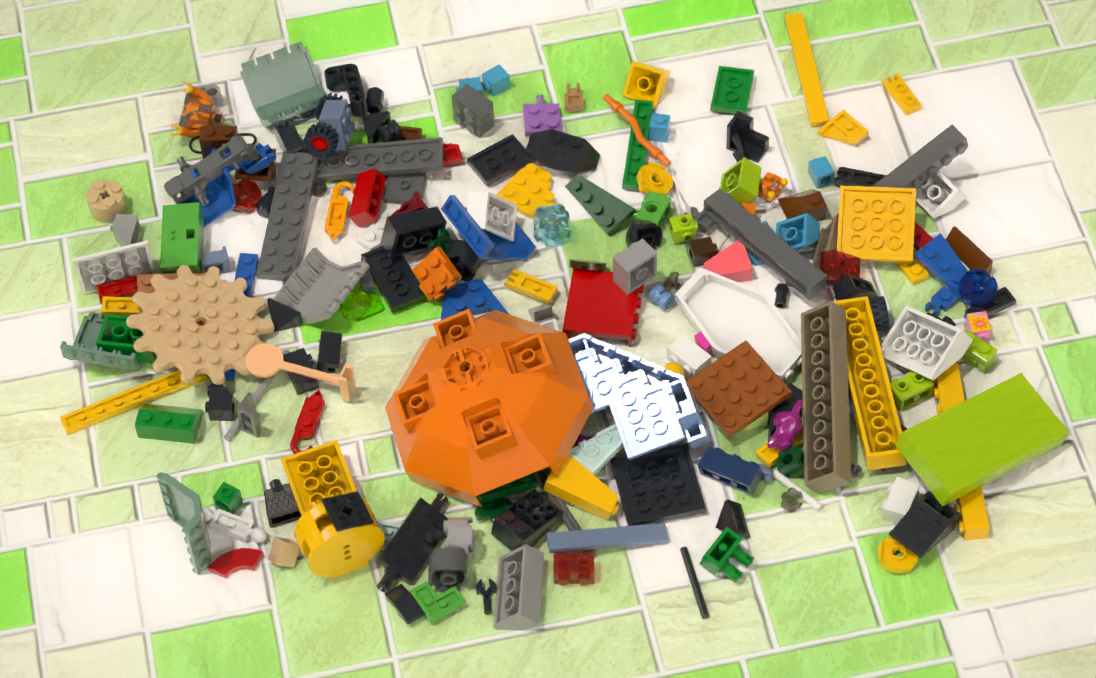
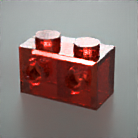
[819,250,861,281]
[553,552,595,586]

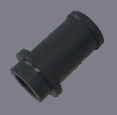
[774,283,790,309]

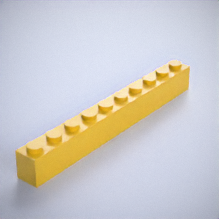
[931,362,990,541]

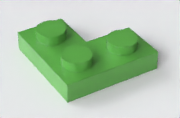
[410,581,466,624]

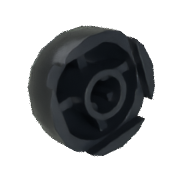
[625,220,663,250]

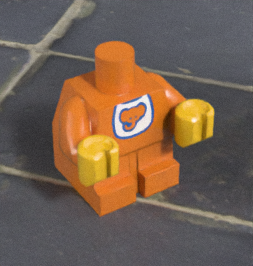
[758,172,788,204]

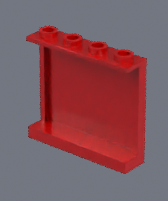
[562,268,644,347]

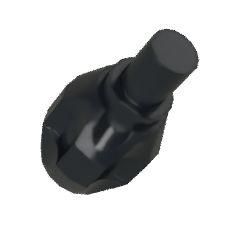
[257,186,275,217]

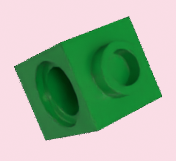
[213,482,243,514]

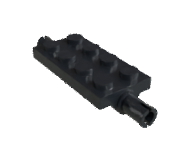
[376,493,448,593]

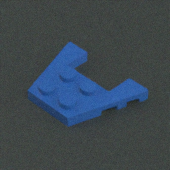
[441,279,510,320]

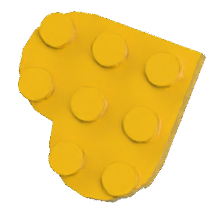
[496,163,555,219]

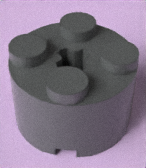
[428,548,469,592]

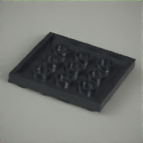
[610,443,706,526]

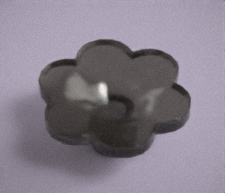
[663,272,681,292]
[781,487,803,513]

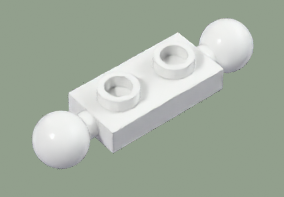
[203,507,267,543]

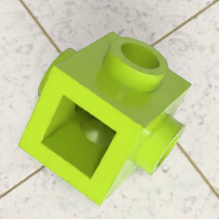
[669,213,698,244]

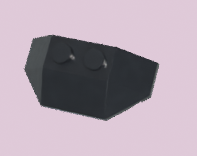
[526,129,601,176]

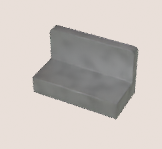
[236,392,261,438]

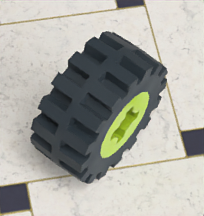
[868,296,889,331]

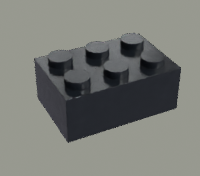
[380,206,447,258]

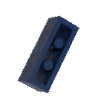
[697,446,763,495]

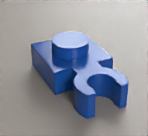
[925,286,958,316]

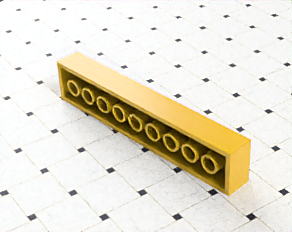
[833,296,906,471]

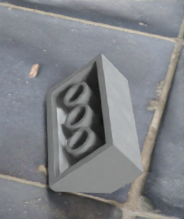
[493,544,544,631]

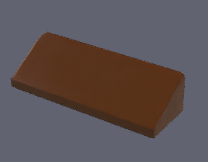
[945,226,993,279]

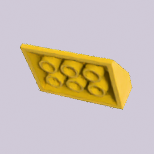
[281,440,357,516]

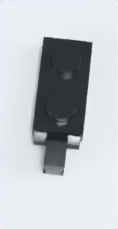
[964,287,1016,319]

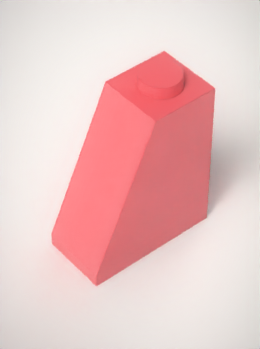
[704,240,753,283]

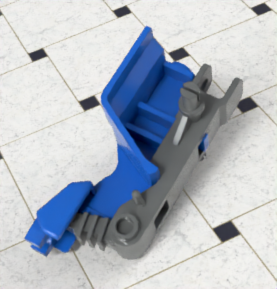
[164,135,277,227]

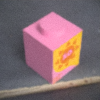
[966,311,991,342]

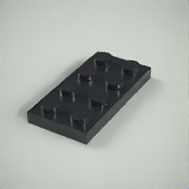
[361,246,426,313]

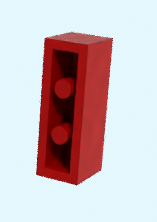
[349,168,386,227]

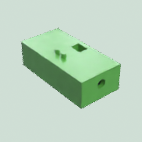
[160,202,204,274]

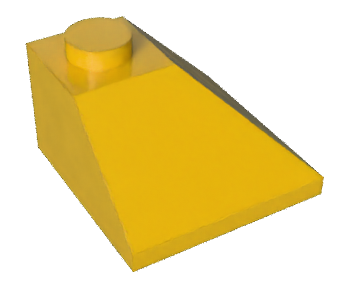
[622,61,671,106]

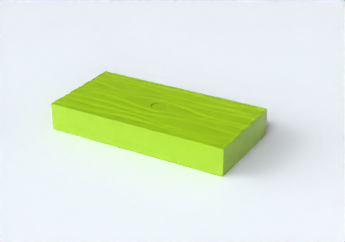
[895,373,1070,506]

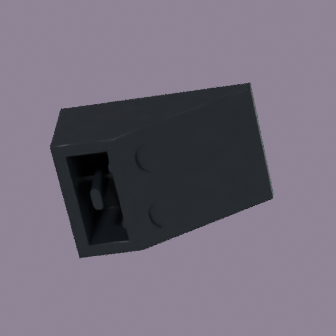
[491,489,564,551]
[889,491,961,558]

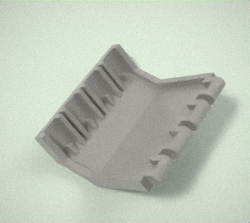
[273,247,370,325]

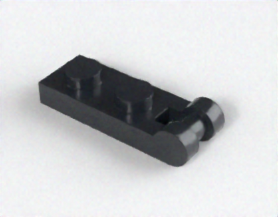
[834,167,886,188]

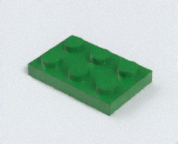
[710,66,754,114]

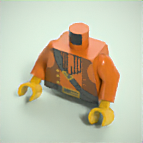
[170,81,224,138]

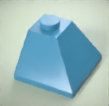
[776,213,820,250]

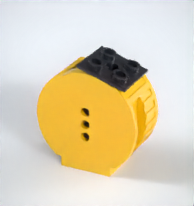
[294,491,385,579]

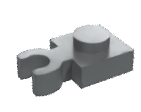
[684,207,717,232]

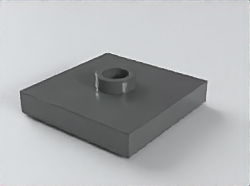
[383,173,426,204]

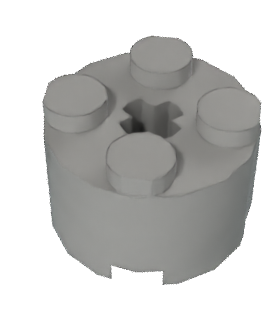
[444,517,474,557]

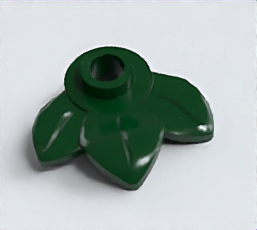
[427,228,453,253]
[474,497,513,523]

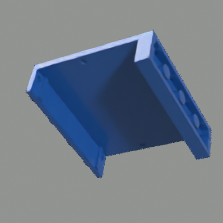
[441,195,536,261]

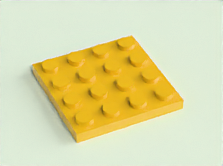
[836,186,916,263]

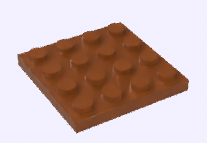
[687,340,792,439]

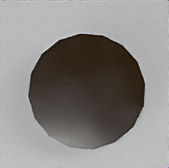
[569,259,607,271]

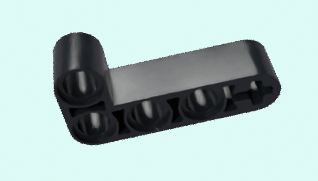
[324,63,368,117]

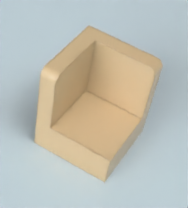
[269,537,300,568]

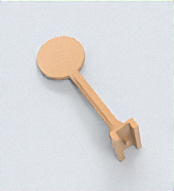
[245,343,356,402]

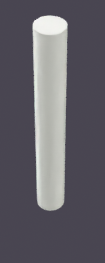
[773,470,822,511]

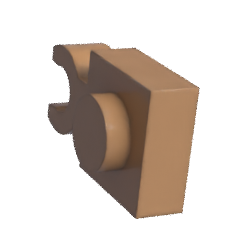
[565,83,583,112]

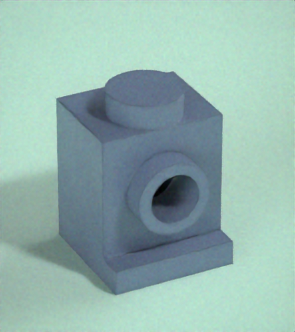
[202,246,231,274]

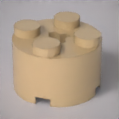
[86,180,126,223]

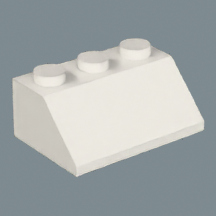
[916,170,967,218]
[467,191,517,241]

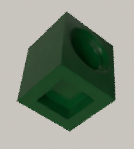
[776,447,804,478]

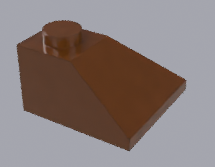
[778,189,827,221]

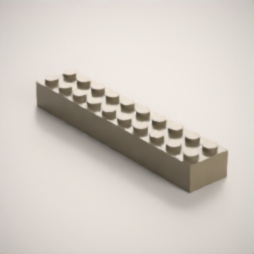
[801,301,851,494]

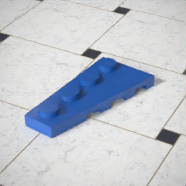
[914,233,984,307]

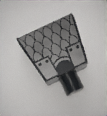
[264,479,301,528]

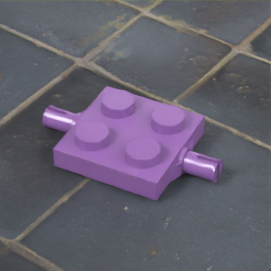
[523,95,562,137]

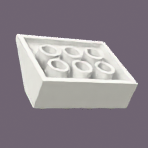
[73,241,156,295]
[880,306,973,380]

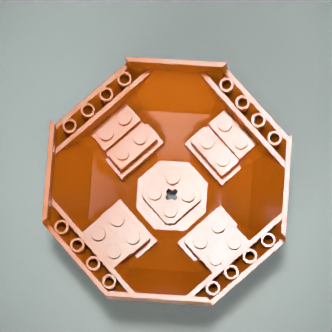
[385,309,594,507]

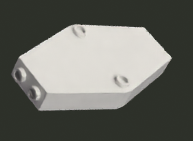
[675,268,802,381]

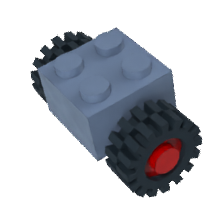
[303,93,355,158]

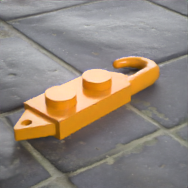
[324,181,355,242]

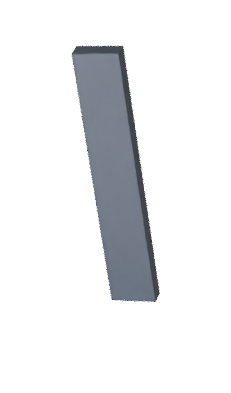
[546,523,669,553]

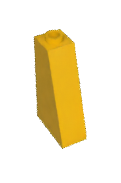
[543,454,620,521]

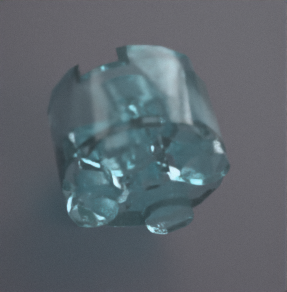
[533,204,571,247]

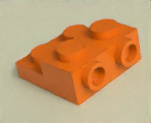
[412,246,461,301]

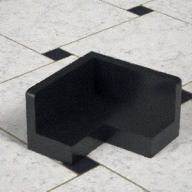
[726,111,769,163]

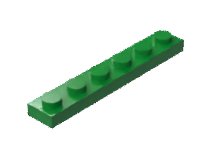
[622,100,653,190]

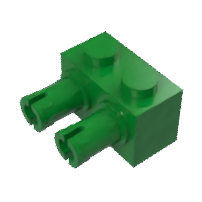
[699,526,754,583]

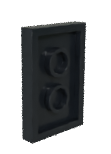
[467,134,533,186]

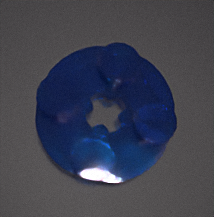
[958,269,998,306]

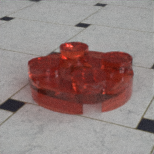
[231,180,262,214]

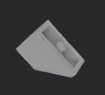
[110,213,141,247]

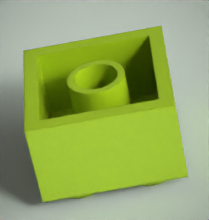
[719,157,762,204]

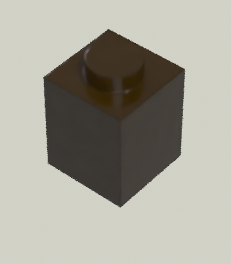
[689,237,718,267]

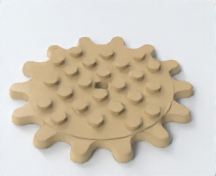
[126,265,275,385]

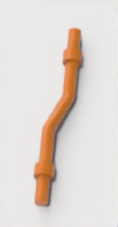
[603,94,672,167]

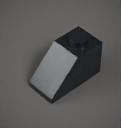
[273,120,305,154]
[832,274,878,301]

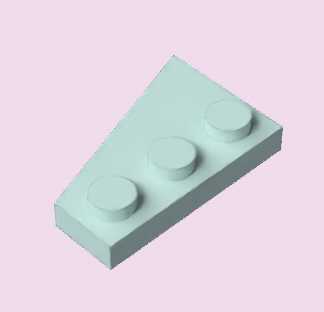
[569,424,624,476]

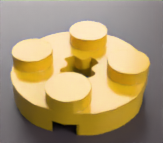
[637,162,673,196]
[877,536,918,573]

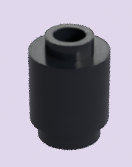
[366,87,384,114]

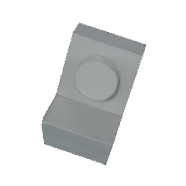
[528,304,554,324]

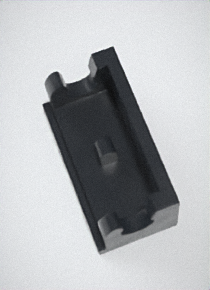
[317,331,342,374]

